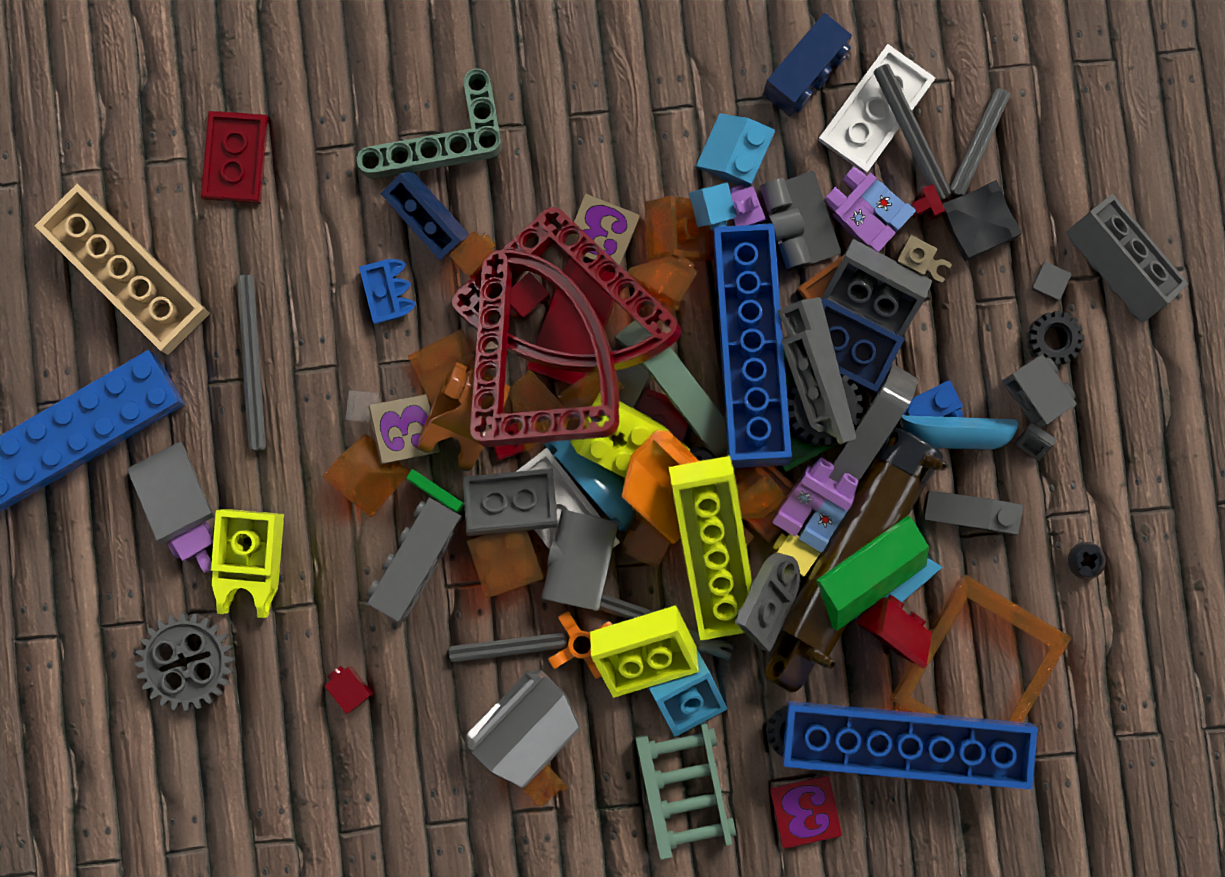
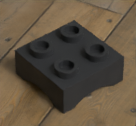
[942,180,1022,262]

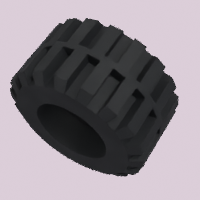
[787,374,863,447]

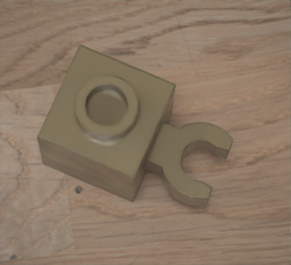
[896,235,952,284]

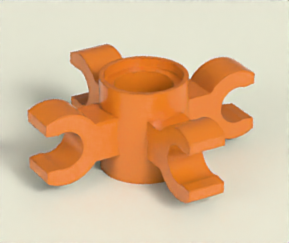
[548,611,612,679]

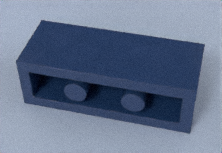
[380,171,471,260]

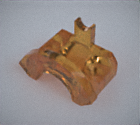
[523,764,568,807]

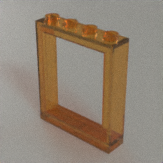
[890,575,1072,722]

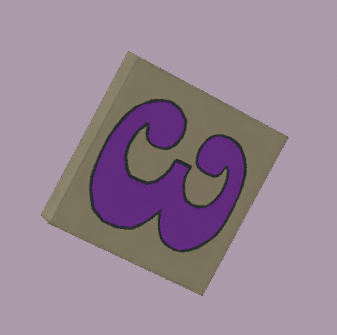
[565,193,640,265]
[368,394,440,465]

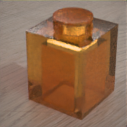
[449,230,496,279]

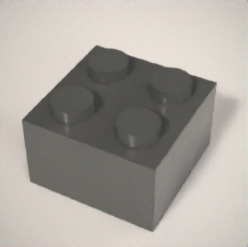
[1002,354,1077,428]

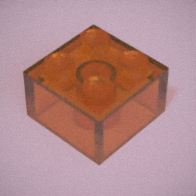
[467,530,544,599]

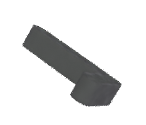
[829,364,919,483]

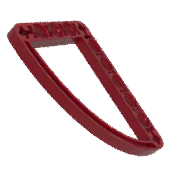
[452,207,681,373]
[470,250,619,447]

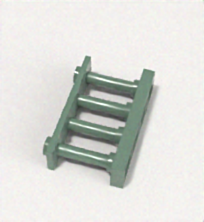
[636,722,736,859]

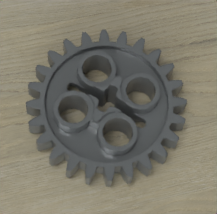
[135,613,235,711]

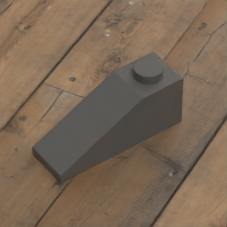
[924,490,1023,536]

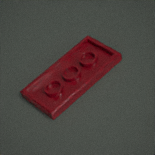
[526,259,616,389]

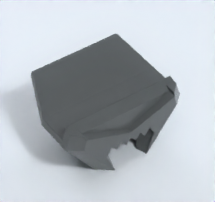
[466,670,581,789]

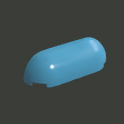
[900,415,1019,450]
[544,440,637,533]

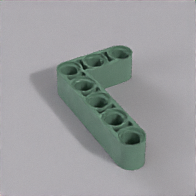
[357,68,502,179]
[614,320,727,458]

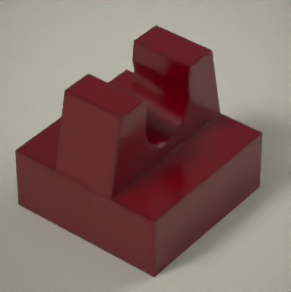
[911,184,946,221]

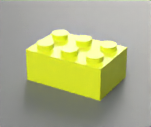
[590,605,699,698]

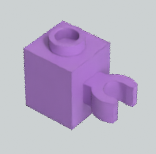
[730,185,765,226]
[168,521,214,574]

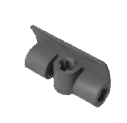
[760,170,841,271]
[541,510,618,611]

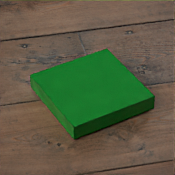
[406,469,465,514]

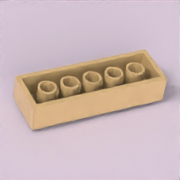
[35,184,210,355]

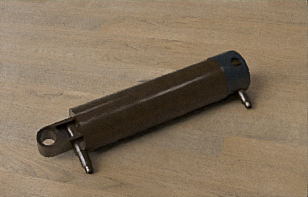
[765,427,947,693]

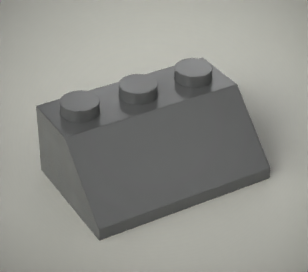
[821,239,932,337]

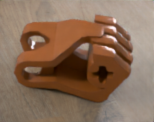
[417,363,510,471]

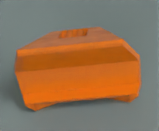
[622,431,699,544]

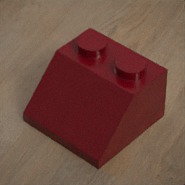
[856,595,932,669]

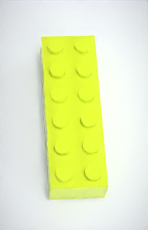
[669,456,752,641]

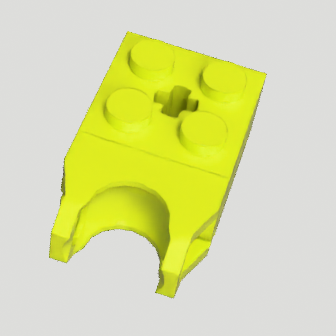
[570,391,690,478]
[211,509,284,618]

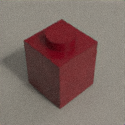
[510,272,550,321]
[324,665,374,714]

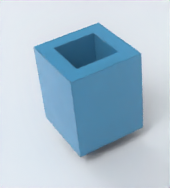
[689,182,736,230]

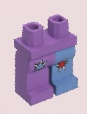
[824,167,916,252]
[772,458,858,553]

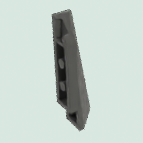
[778,297,856,444]

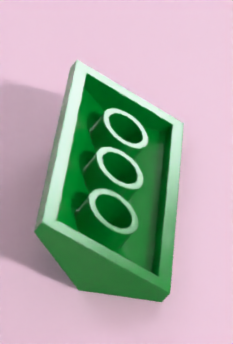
[817,516,929,631]

